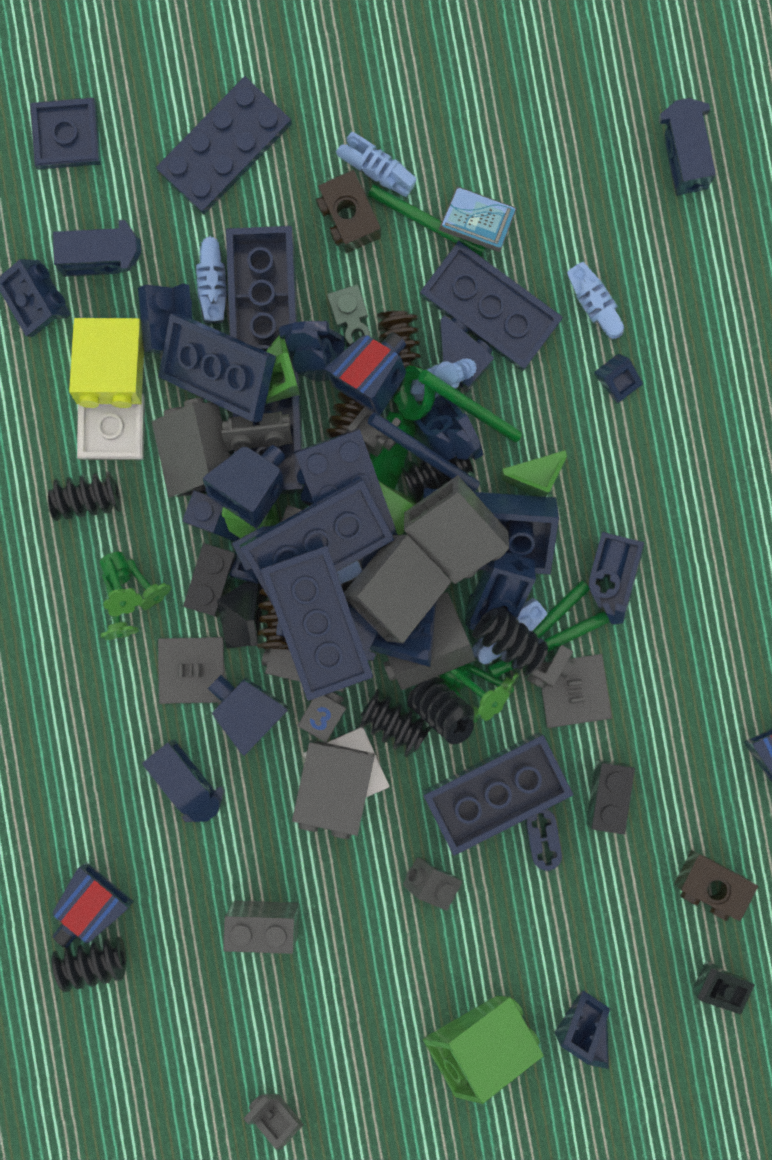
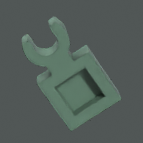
[327,284,370,346]

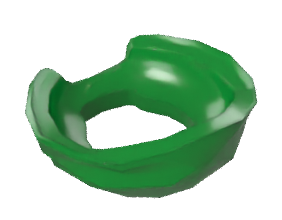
[394,366,436,421]

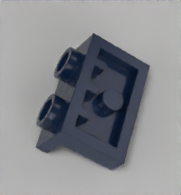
[0,259,70,337]
[138,283,193,354]

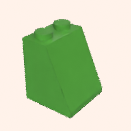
[422,996,544,1104]

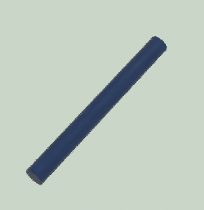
[367,412,480,492]

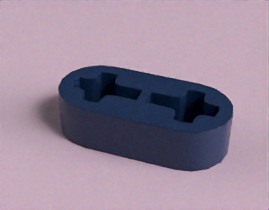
[525,809,562,871]

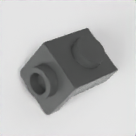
[346,407,402,457]
[526,645,574,689]
[403,857,462,911]
[244,1094,304,1150]

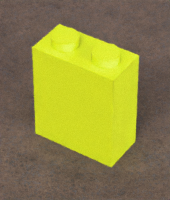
[69,318,144,408]

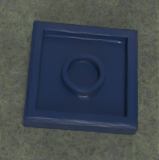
[30,98,101,170]

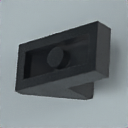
[693,960,755,1015]

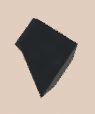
[217,581,264,649]

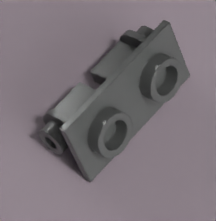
[221,411,293,451]

